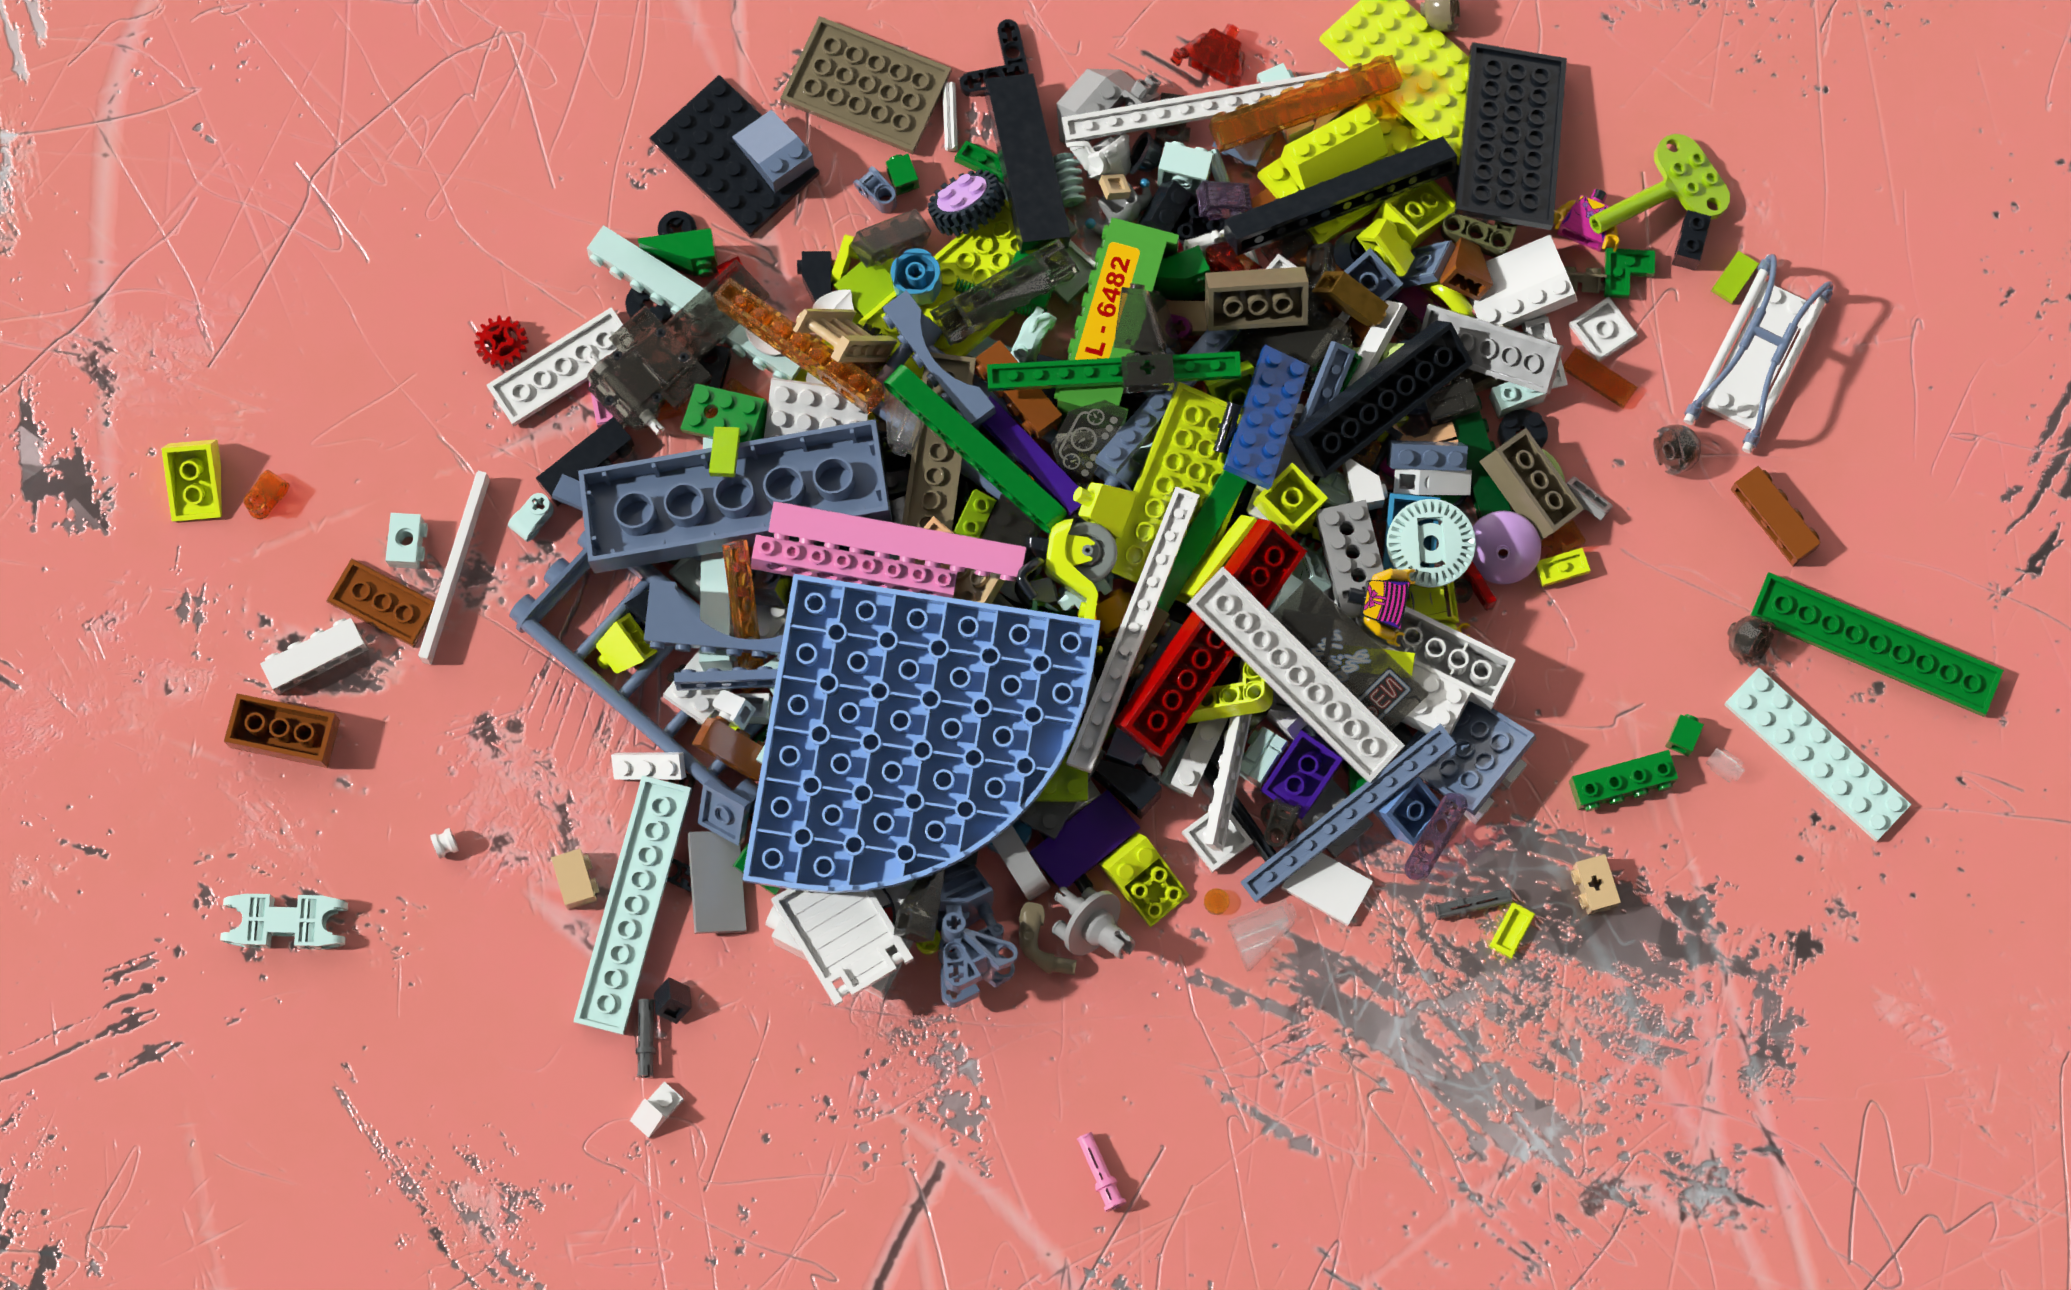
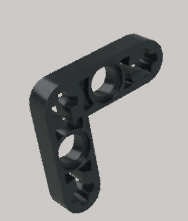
[960,19,1028,97]

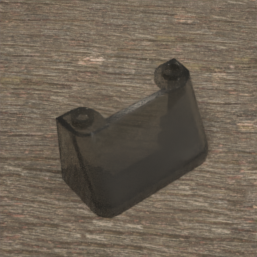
[1114,283,1182,356]

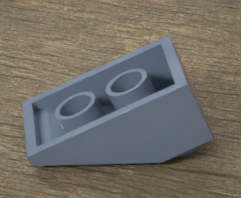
[732,110,814,193]

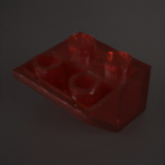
[1206,241,1263,273]

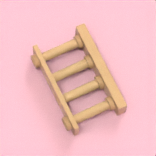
[793,309,897,362]

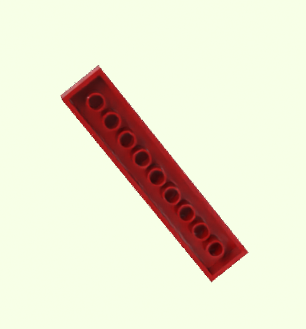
[1113,519,1307,757]

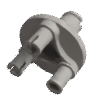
[1052,887,1135,959]

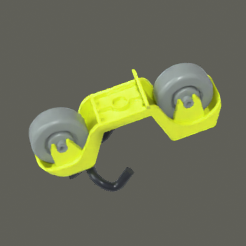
[1014,519,1117,714]

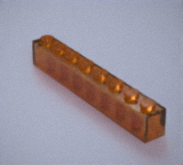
[1209,55,1403,153]

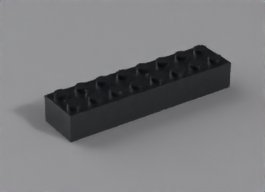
[1288,320,1473,478]

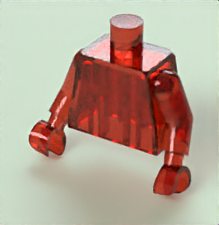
[1170,24,1246,89]

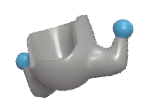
[1085,178,1153,237]

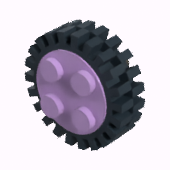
[928,170,1006,236]

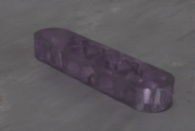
[1405,793,1467,880]

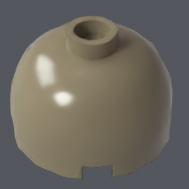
[1420,0,1460,32]

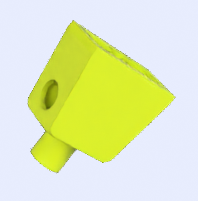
[1073,482,1137,538]
[596,613,658,673]

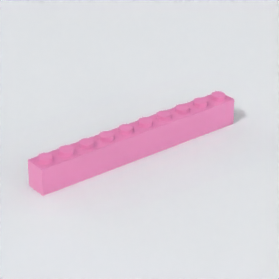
[768,501,1027,581]

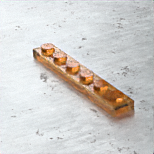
[722,539,765,693]

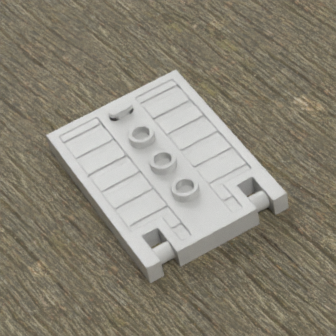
[771,889,914,1007]

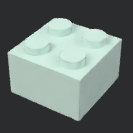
[1157,141,1213,198]

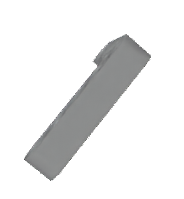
[992,825,1051,901]

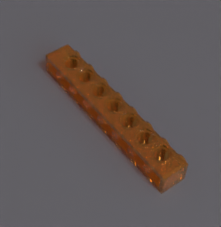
[713,277,885,415]

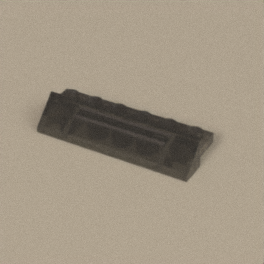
[930,238,1080,346]

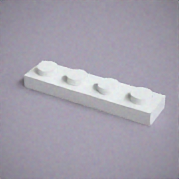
[1169,702,1229,797]

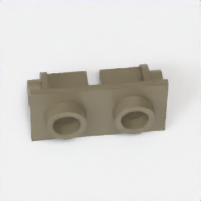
[1564,266,1607,293]

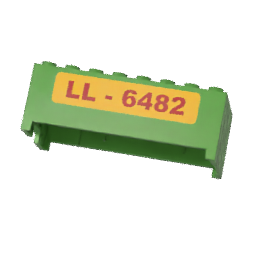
[1054,217,1179,433]

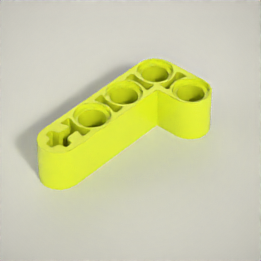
[1186,663,1273,723]

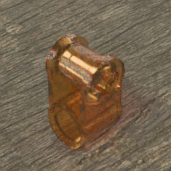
[244,470,290,519]

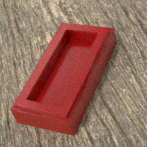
[1463,561,1497,611]

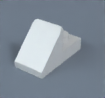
[630,1081,684,1138]

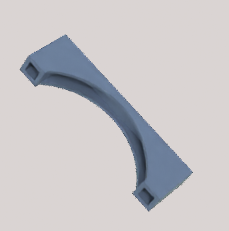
[644,580,784,660]

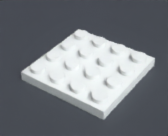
[764,378,871,438]

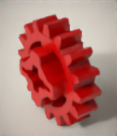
[474,315,529,369]

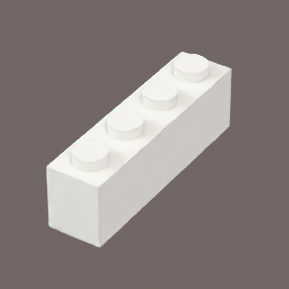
[260,618,368,695]

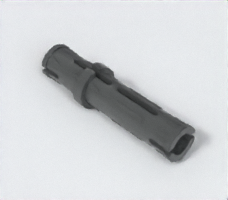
[1434,887,1512,920]
[635,999,656,1078]

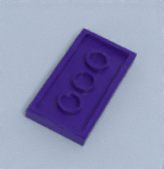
[1029,789,1140,889]

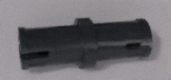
[1213,402,1243,454]

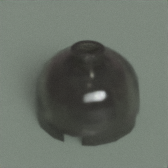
[1653,424,1701,475]
[1727,615,1775,667]

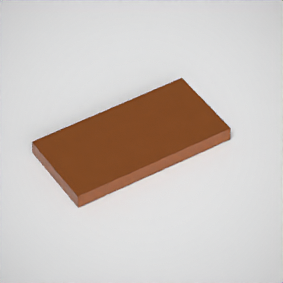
[326,558,435,648]

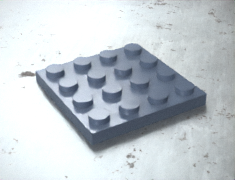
[1393,701,1536,816]

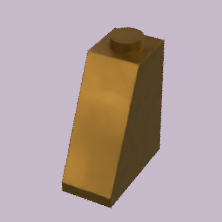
[1312,271,1389,326]

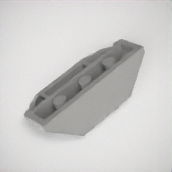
[1056,69,1136,145]

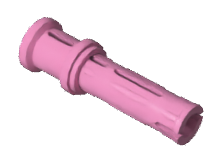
[1077,1132,1126,1212]

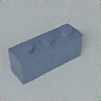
[1386,440,1468,471]

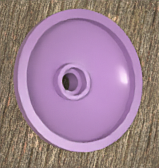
[1472,511,1541,584]

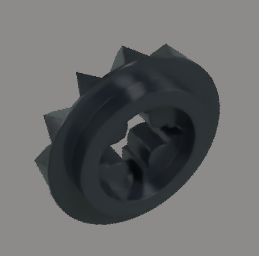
[658,211,697,235]

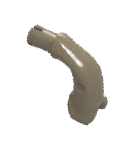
[1019,902,1077,975]

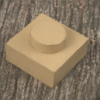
[1099,174,1131,200]

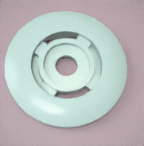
[1387,499,1476,587]

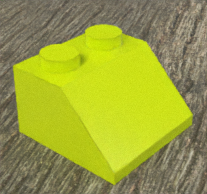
[1356,219,1415,277]

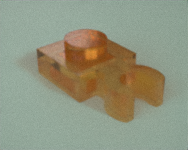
[1541,520,1586,558]

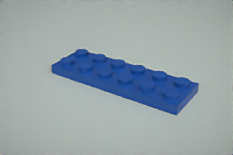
[1223,345,1310,490]

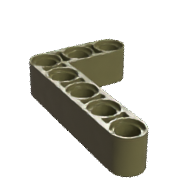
[1441,213,1518,258]

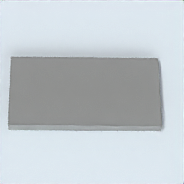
[688,831,746,934]

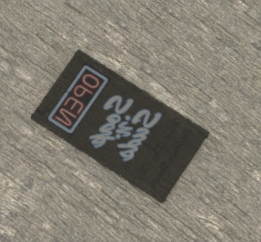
[1272,578,1429,731]

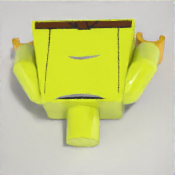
[1406,574,1470,637]

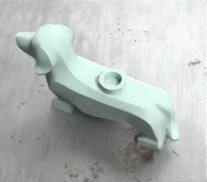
[1010,306,1057,363]

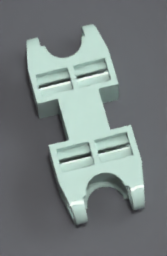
[220,894,348,950]

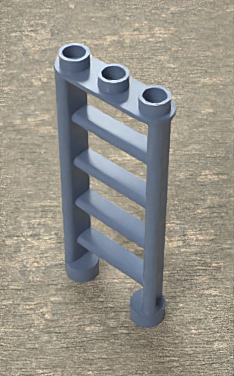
[509,530,769,818]

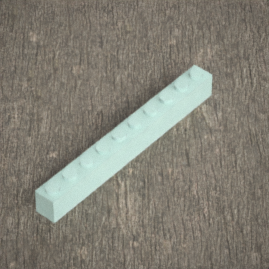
[587,225,808,380]
[699,437,739,672]

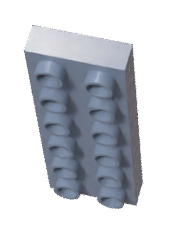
[578,419,892,574]

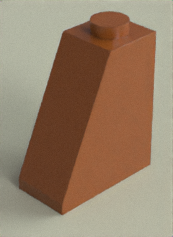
[1440,237,1493,301]

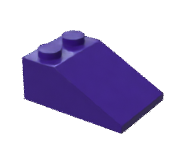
[1260,724,1345,820]

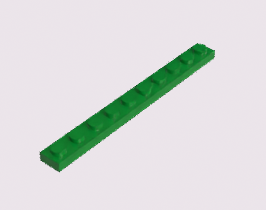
[987,351,1241,392]

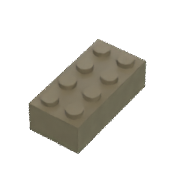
[1205,267,1308,331]
[1479,428,1584,540]

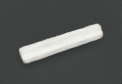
[943,82,958,151]

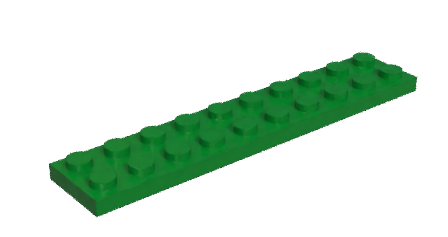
[1749,572,2004,717]

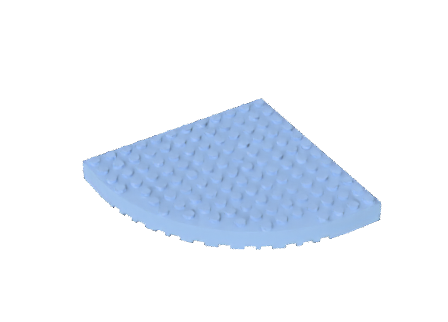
[743,574,1100,893]

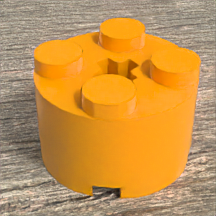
[1094,589,1133,639]

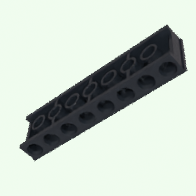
[984,73,1071,254]

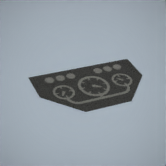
[1051,400,1128,489]

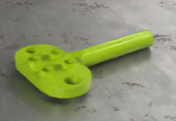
[1589,134,1730,234]

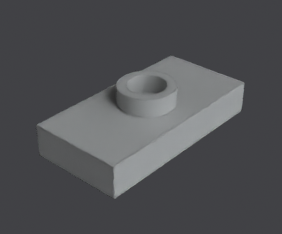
[1566,476,1613,520]

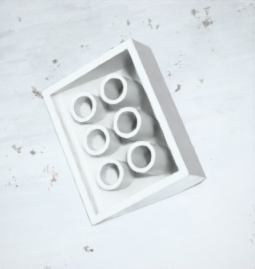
[1469,235,1578,328]

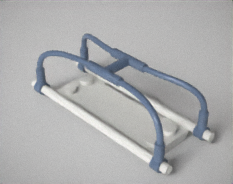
[1683,254,1834,453]

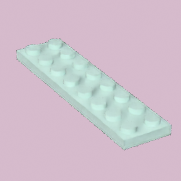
[1724,668,1911,842]

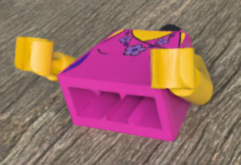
[1553,189,1619,252]

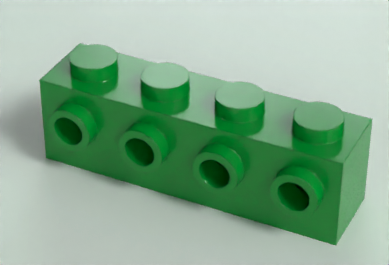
[1569,750,1678,812]

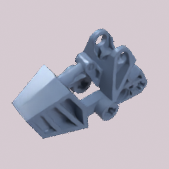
[935,863,1018,1008]

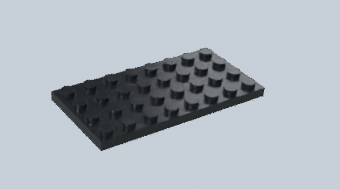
[1455,42,1567,230]

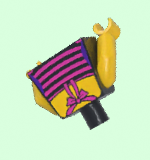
[1347,568,1416,647]

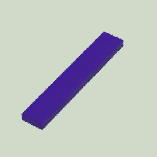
[982,395,1082,517]

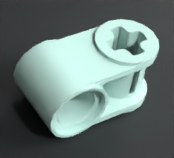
[508,493,554,542]

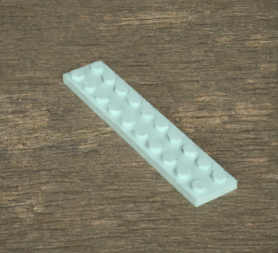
[573,775,692,1035]

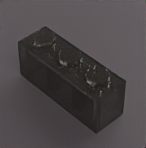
[851,209,932,268]

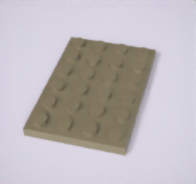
[780,16,952,154]

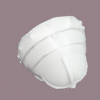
[1066,133,1131,180]

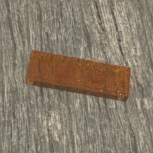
[1563,347,1638,409]

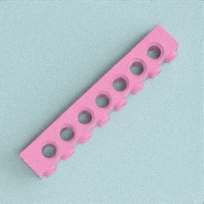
[751,535,958,598]

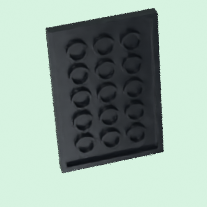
[649,75,820,238]

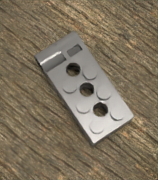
[1315,500,1384,620]

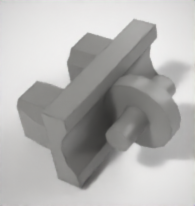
[1121,74,1161,106]

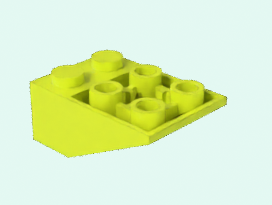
[1098,832,1189,927]

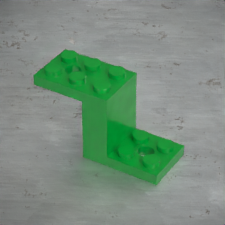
[680,383,768,443]

